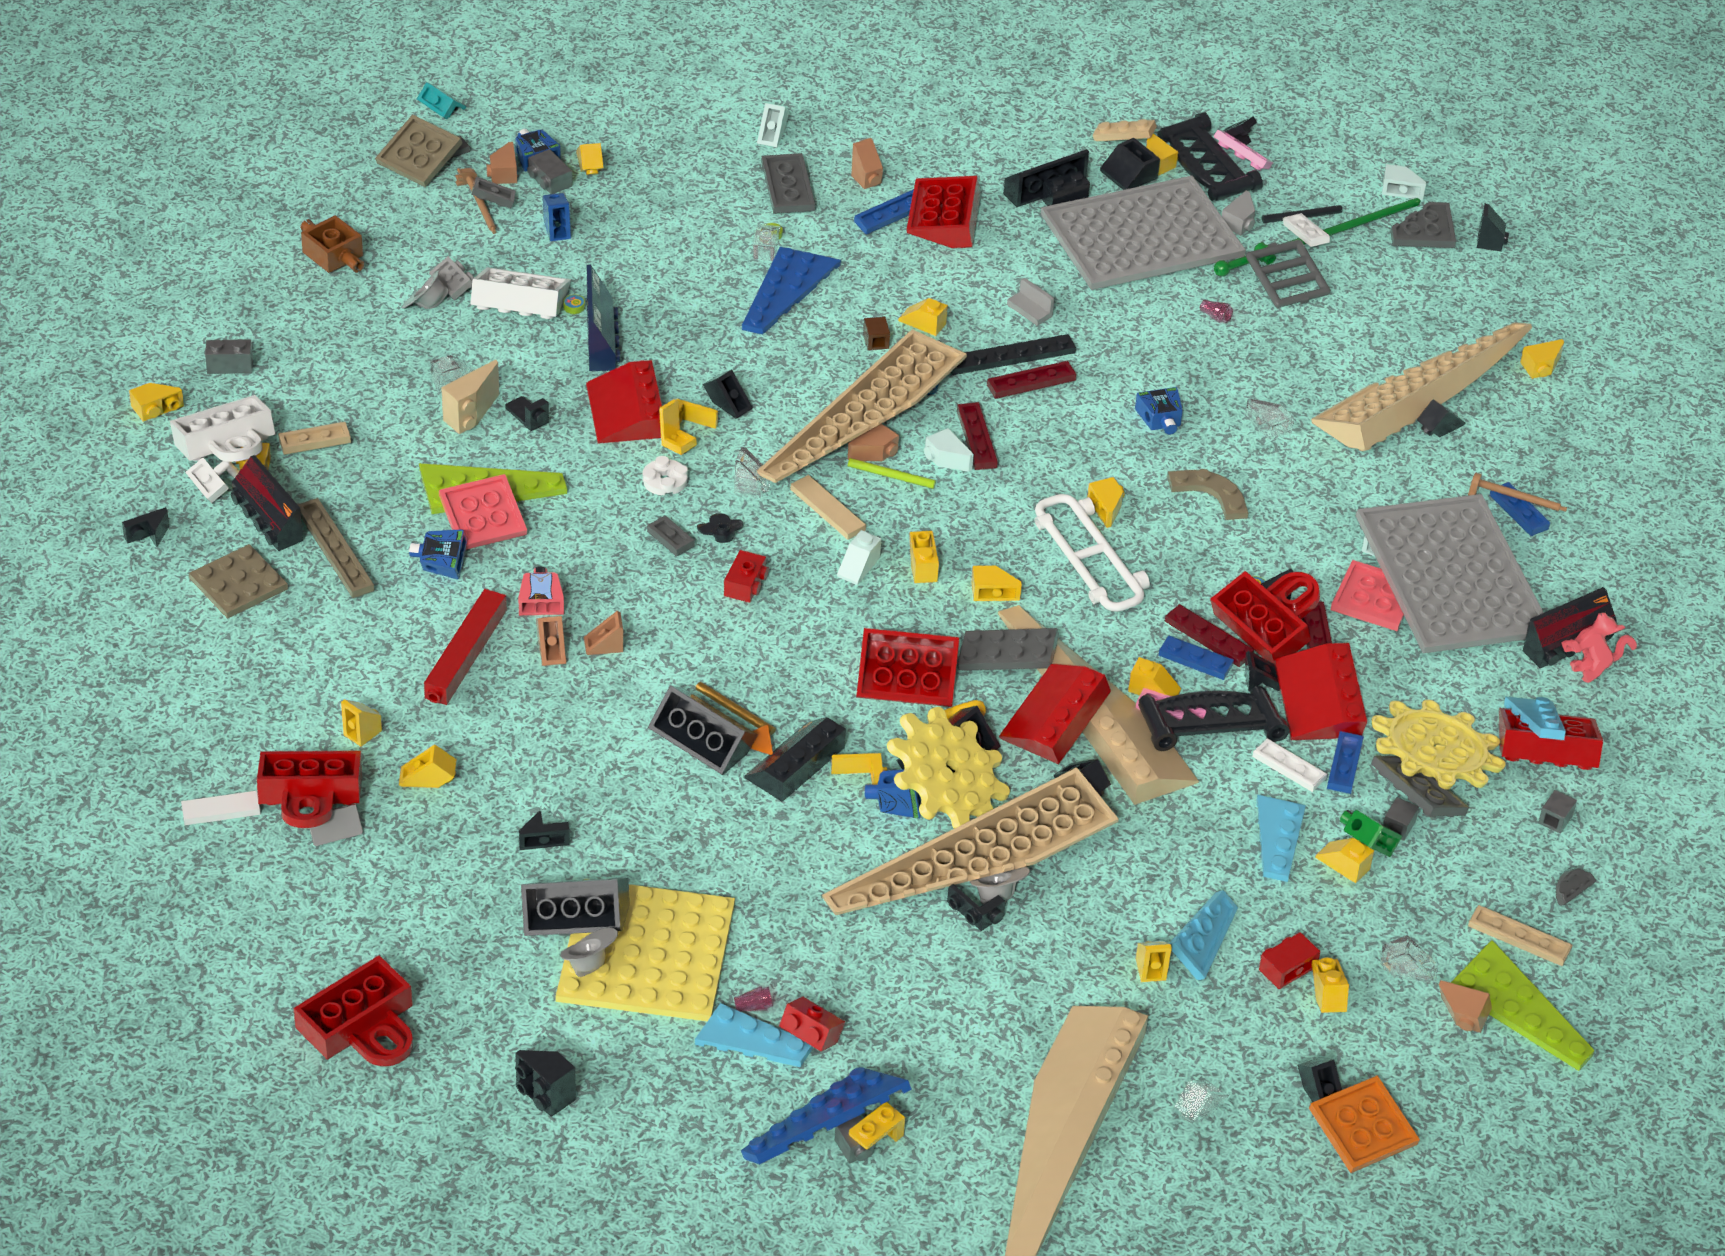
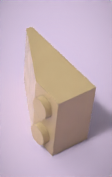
[441,360,499,434]

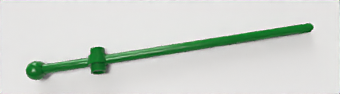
[1214,198,1421,277]

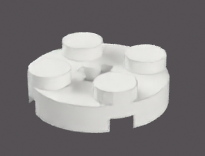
[643,456,687,495]

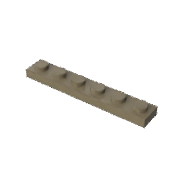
[297,498,374,599]

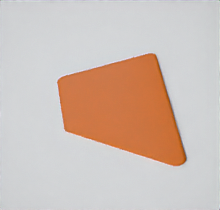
[750,725,773,755]

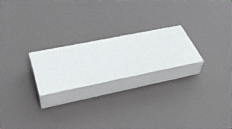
[1283,213,1330,247]
[1252,739,1327,792]
[181,791,260,825]

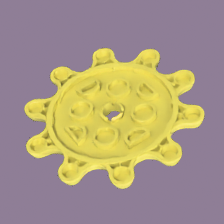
[1372,700,1506,789]
[887,707,1010,829]

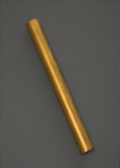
[695,682,776,736]

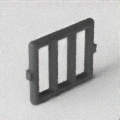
[1246,239,1331,308]

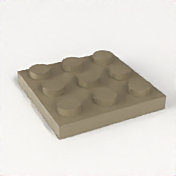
[375,114,463,187]
[189,544,288,619]

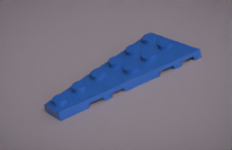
[742,247,841,335]
[741,1067,912,1165]

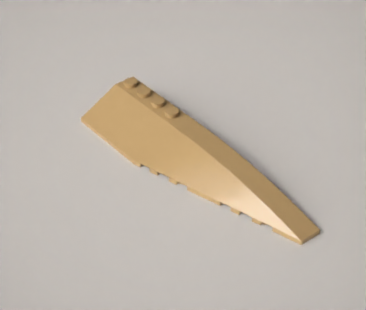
[1311,322,1532,451]
[757,329,967,483]
[998,605,1199,805]
[822,768,1119,915]
[1005,1006,1148,1256]

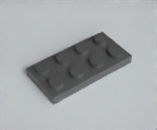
[761,153,815,214]
[957,628,1059,671]
[1371,756,1469,818]

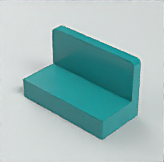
[417,82,467,119]

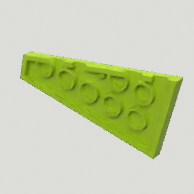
[419,463,567,514]
[1450,940,1595,1071]

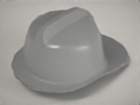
[401,271,448,309]
[970,867,1030,904]
[561,928,618,977]

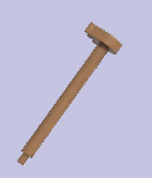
[455,168,496,234]
[1468,472,1567,512]

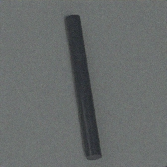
[1262,205,1343,224]

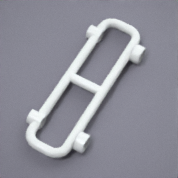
[1035,494,1150,612]

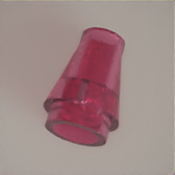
[1200,299,1233,323]
[734,985,773,1012]

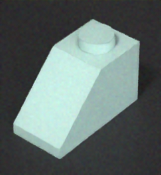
[757,103,789,147]
[1382,164,1426,200]
[924,428,974,472]
[837,530,881,585]

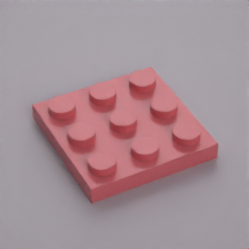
[439,474,527,550]
[1331,560,1404,631]

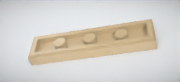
[790,475,866,540]
[1468,905,1573,966]

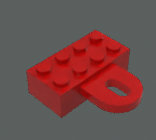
[1210,571,1320,665]
[257,751,362,828]
[293,955,413,1066]

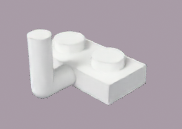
[185,458,239,503]

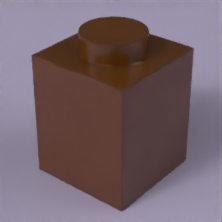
[863,316,890,351]

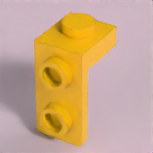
[676,398,718,429]
[660,399,697,455]
[831,753,887,785]
[849,1102,905,1149]

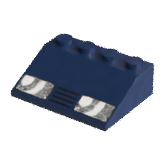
[587,264,620,371]

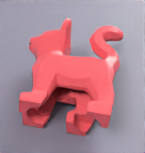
[1561,612,1637,683]

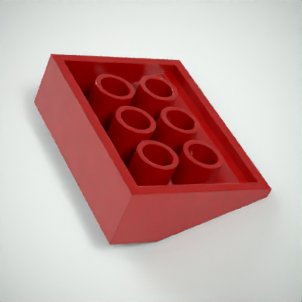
[906,176,981,248]
[586,360,662,444]
[856,628,959,707]
[1274,643,1367,740]
[999,664,1111,765]
[1499,707,1603,770]

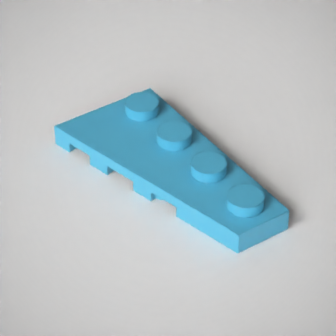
[1504,696,1565,740]
[1256,794,1306,882]
[1169,890,1238,980]
[695,1003,813,1067]

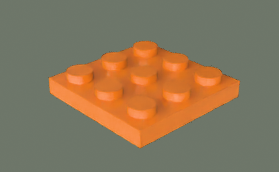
[1309,1075,1420,1173]

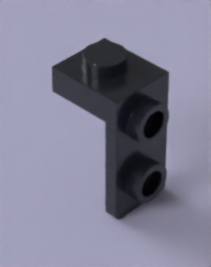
[505,396,549,431]
[947,884,1005,931]

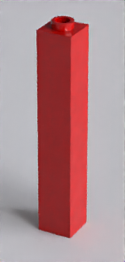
[424,589,507,705]

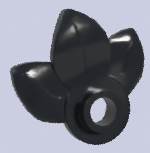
[697,513,743,543]

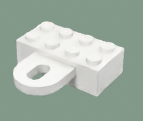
[170,395,275,462]

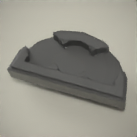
[1556,868,1596,906]

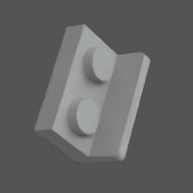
[429,256,474,301]

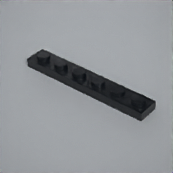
[951,334,1076,375]

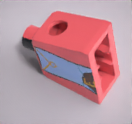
[518,566,564,616]

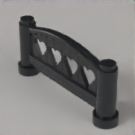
[1157,112,1263,201]
[1138,686,1290,751]

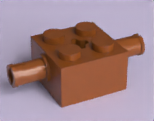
[300,215,364,273]

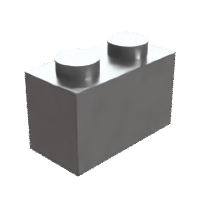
[527,149,572,194]
[205,339,253,374]

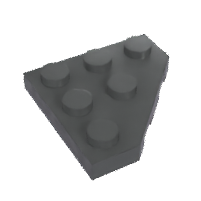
[1390,202,1456,248]

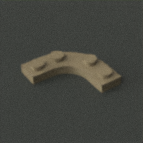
[1167,469,1248,520]

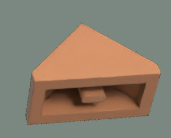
[584,611,623,655]

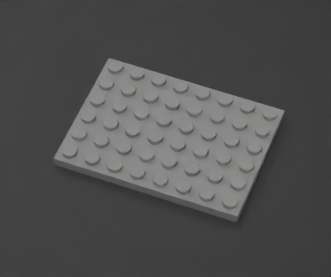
[1040,176,1246,290]
[1355,494,1543,653]

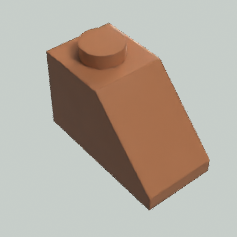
[851,138,883,189]
[486,142,517,184]
[847,424,899,461]
[536,616,566,666]
[1439,980,1492,1033]

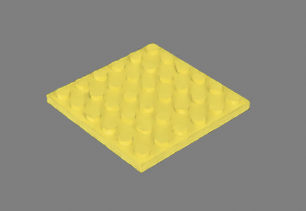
[556,879,735,1021]

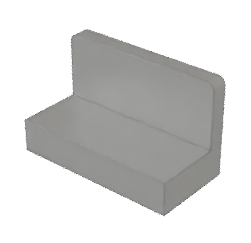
[1007,278,1054,326]
[309,804,363,846]

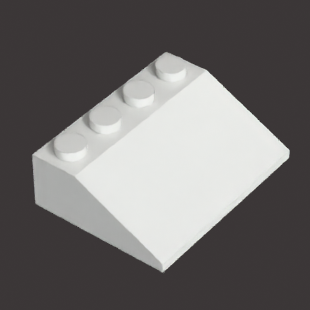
[471,267,571,319]

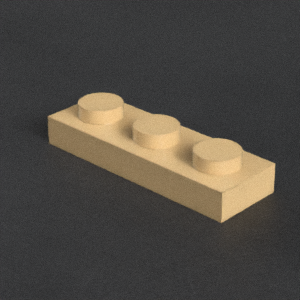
[1093,119,1157,141]
[278,422,351,455]

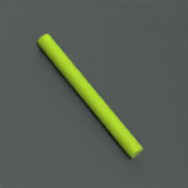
[848,458,936,489]

